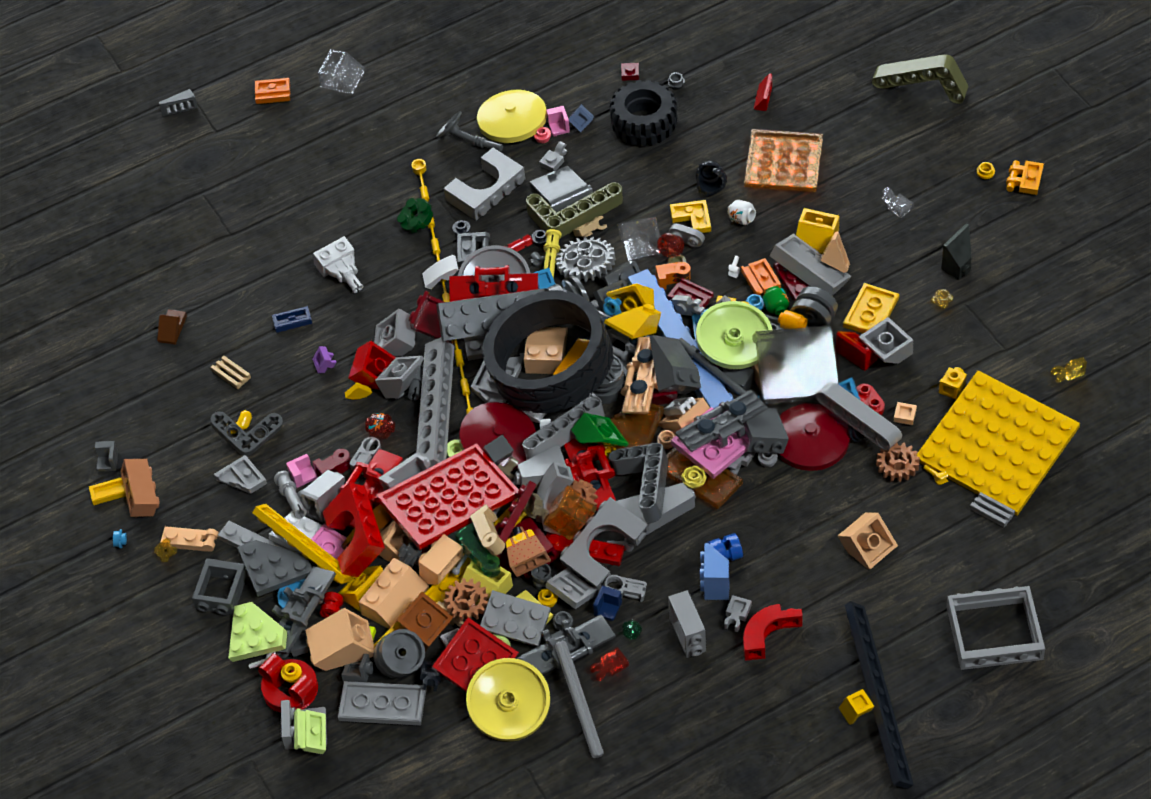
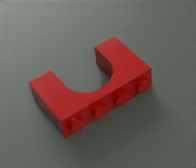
[323,482,385,577]

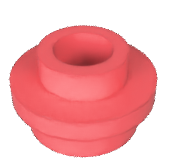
[534,127,551,143]

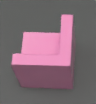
[547,106,570,136]
[286,454,317,488]

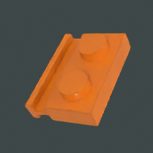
[255,78,290,104]
[741,258,781,295]

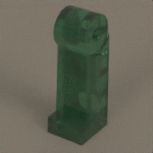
[455,523,501,578]

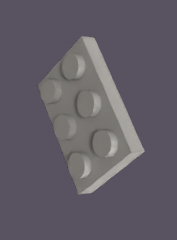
[480,590,551,647]

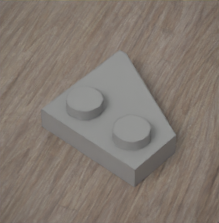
[214,455,267,494]

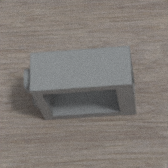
[668,590,706,658]

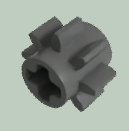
[398,542,423,567]

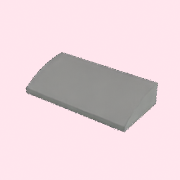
[770,234,851,296]

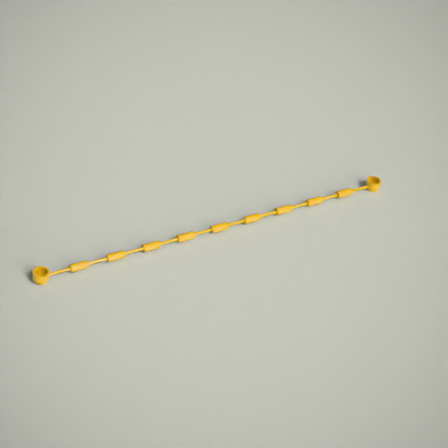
[412,159,473,414]

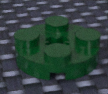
[397,198,433,233]

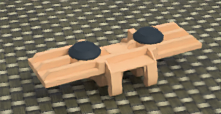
[621,337,661,414]

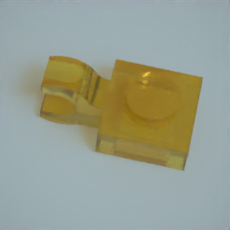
[1051,357,1087,382]

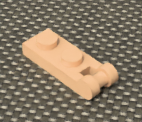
[160,527,219,552]

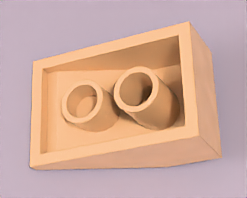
[524,327,568,374]

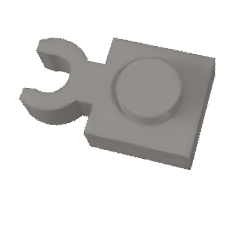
[672,295,705,316]
[724,595,752,632]

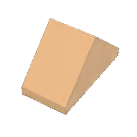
[820,232,850,273]

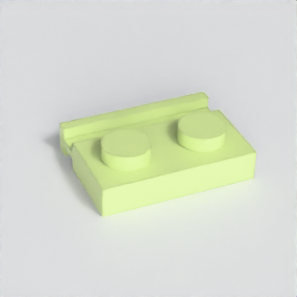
[294,708,326,754]

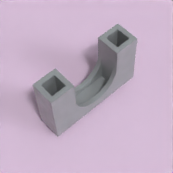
[444,148,525,220]
[560,497,650,590]

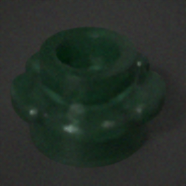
[622,620,642,639]

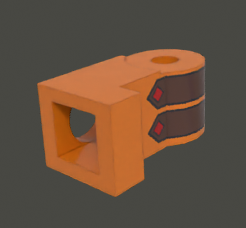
[656,262,691,289]

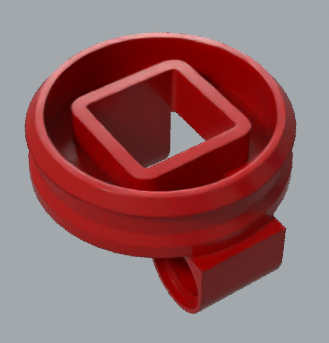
[258,653,318,712]

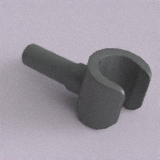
[531,252,557,266]

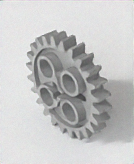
[555,237,616,282]

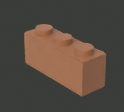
[120,459,159,517]

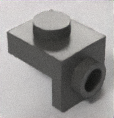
[342,654,373,682]

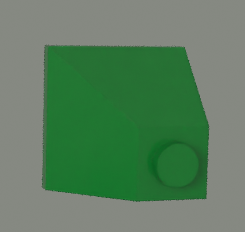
[571,413,629,447]

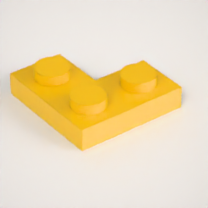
[670,200,711,233]

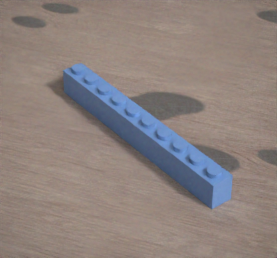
[628,269,734,414]

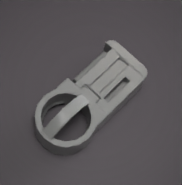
[349,437,381,475]
[604,575,647,602]

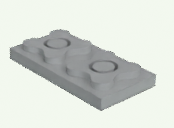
[338,681,426,725]

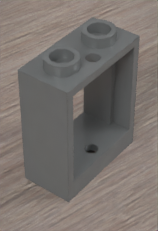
[192,558,248,615]

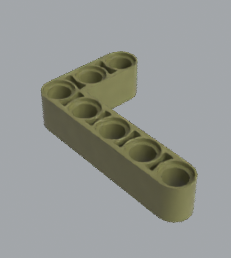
[872,55,968,104]
[526,182,623,237]

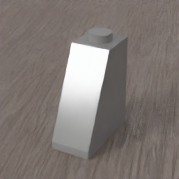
[515,445,566,490]
[300,470,346,523]

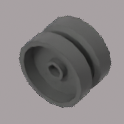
[790,287,838,334]
[374,629,425,678]

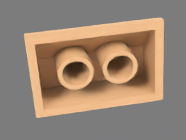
[359,558,429,629]

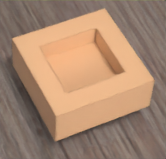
[894,402,917,425]

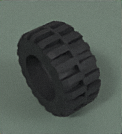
[610,80,677,146]

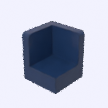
[593,585,622,621]

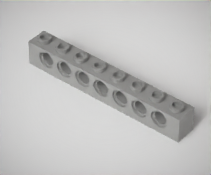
[416,337,454,467]

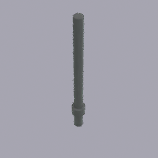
[679,338,747,396]

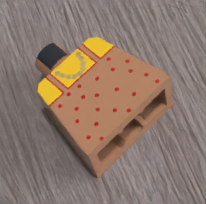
[506,526,551,577]

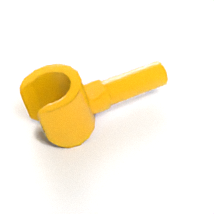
[924,465,948,485]

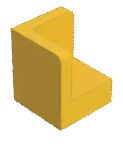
[839,689,874,725]

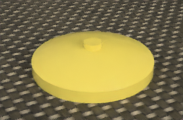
[477,90,547,143]
[466,658,550,741]

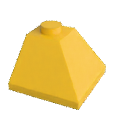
[604,304,661,339]

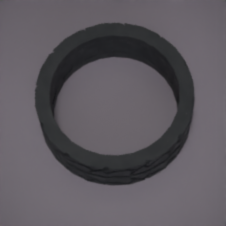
[483,290,613,413]

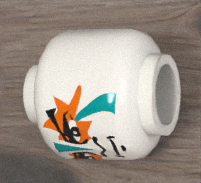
[728,200,756,225]

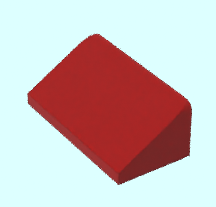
[754,74,772,111]

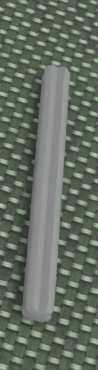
[555,641,604,758]

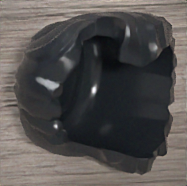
[695,160,727,197]

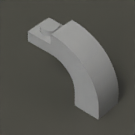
[535,462,574,535]

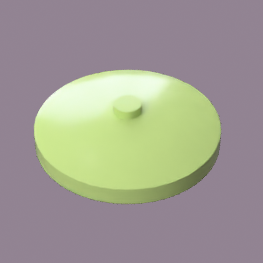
[696,301,773,369]

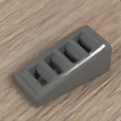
[159,89,198,116]

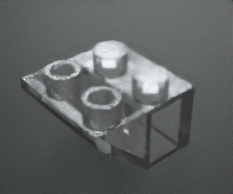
[318,49,365,94]

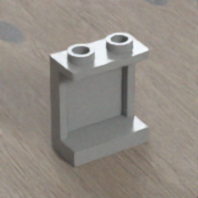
[379,453,431,491]

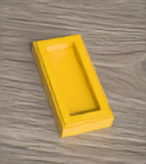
[89,477,126,505]

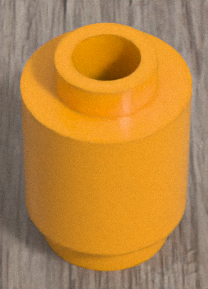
[778,310,808,333]

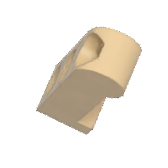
[470,505,505,556]

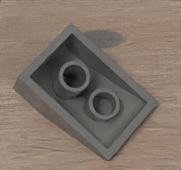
[650,335,701,395]

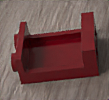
[409,291,455,344]

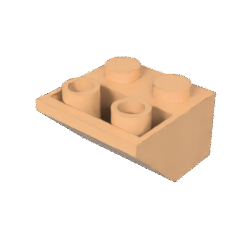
[418,534,463,585]

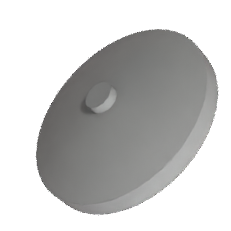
[458,245,530,282]

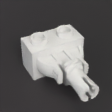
[313,236,363,293]

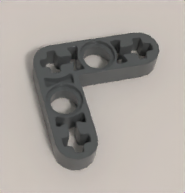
[211,411,283,456]

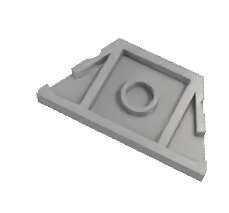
[471,353,524,403]

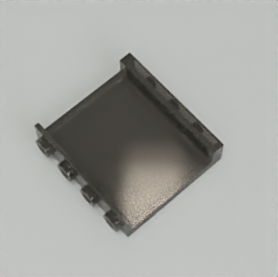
[752,326,838,406]

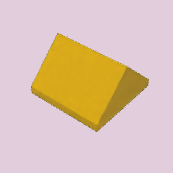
[606,283,654,313]
[338,566,383,611]

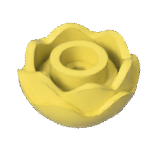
[681,466,707,489]

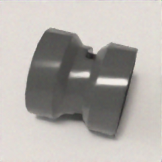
[531,564,552,590]

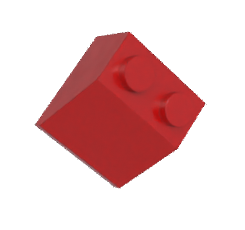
[349,341,396,390]

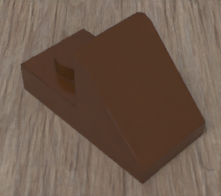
[157,309,187,345]

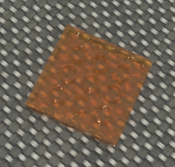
[744,129,823,192]

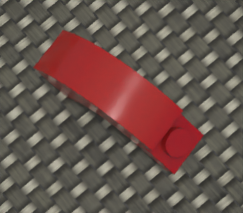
[743,604,802,661]

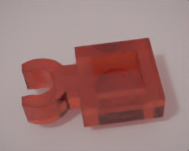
[590,647,629,681]

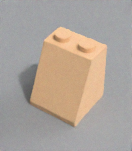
[305,608,375,671]

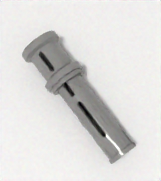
[274,471,307,518]

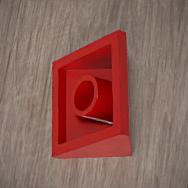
[836,331,879,371]

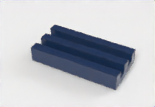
[272,306,312,333]

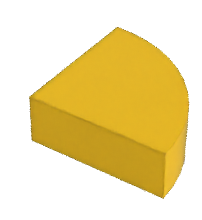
[345,382,372,400]

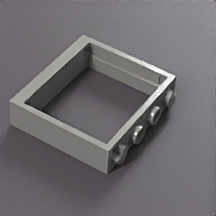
[947,586,1045,670]

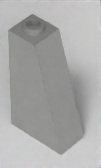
[616,483,696,534]

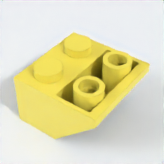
[457,553,513,610]

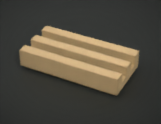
[211,356,251,389]

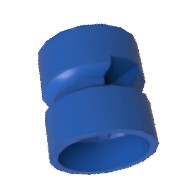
[707,533,743,561]

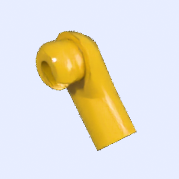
[230,410,252,434]

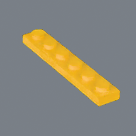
[252,504,354,584]

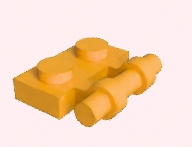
[1006,160,1044,195]

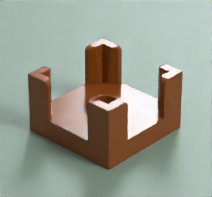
[393,592,453,652]

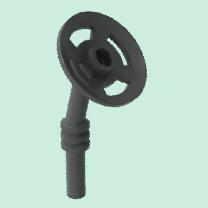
[436,111,503,151]

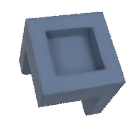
[568,104,594,132]

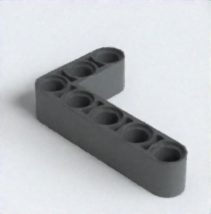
[609,443,668,523]

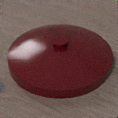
[459,402,536,471]
[777,403,850,471]

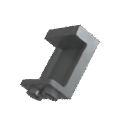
[743,408,789,454]

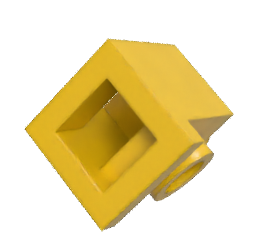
[939,367,967,400]

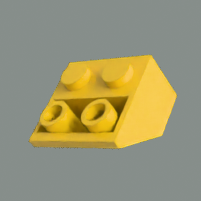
[796,208,839,255]

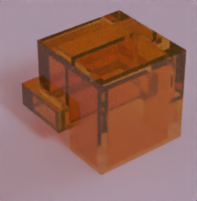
[543,485,597,540]

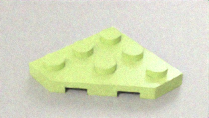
[228,602,287,662]

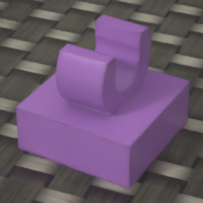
[312,346,336,373]

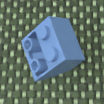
[700,543,729,600]

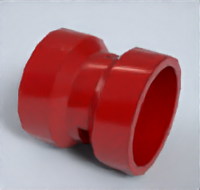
[320,592,344,618]

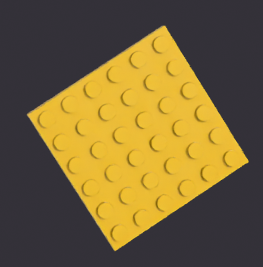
[917,371,1080,516]

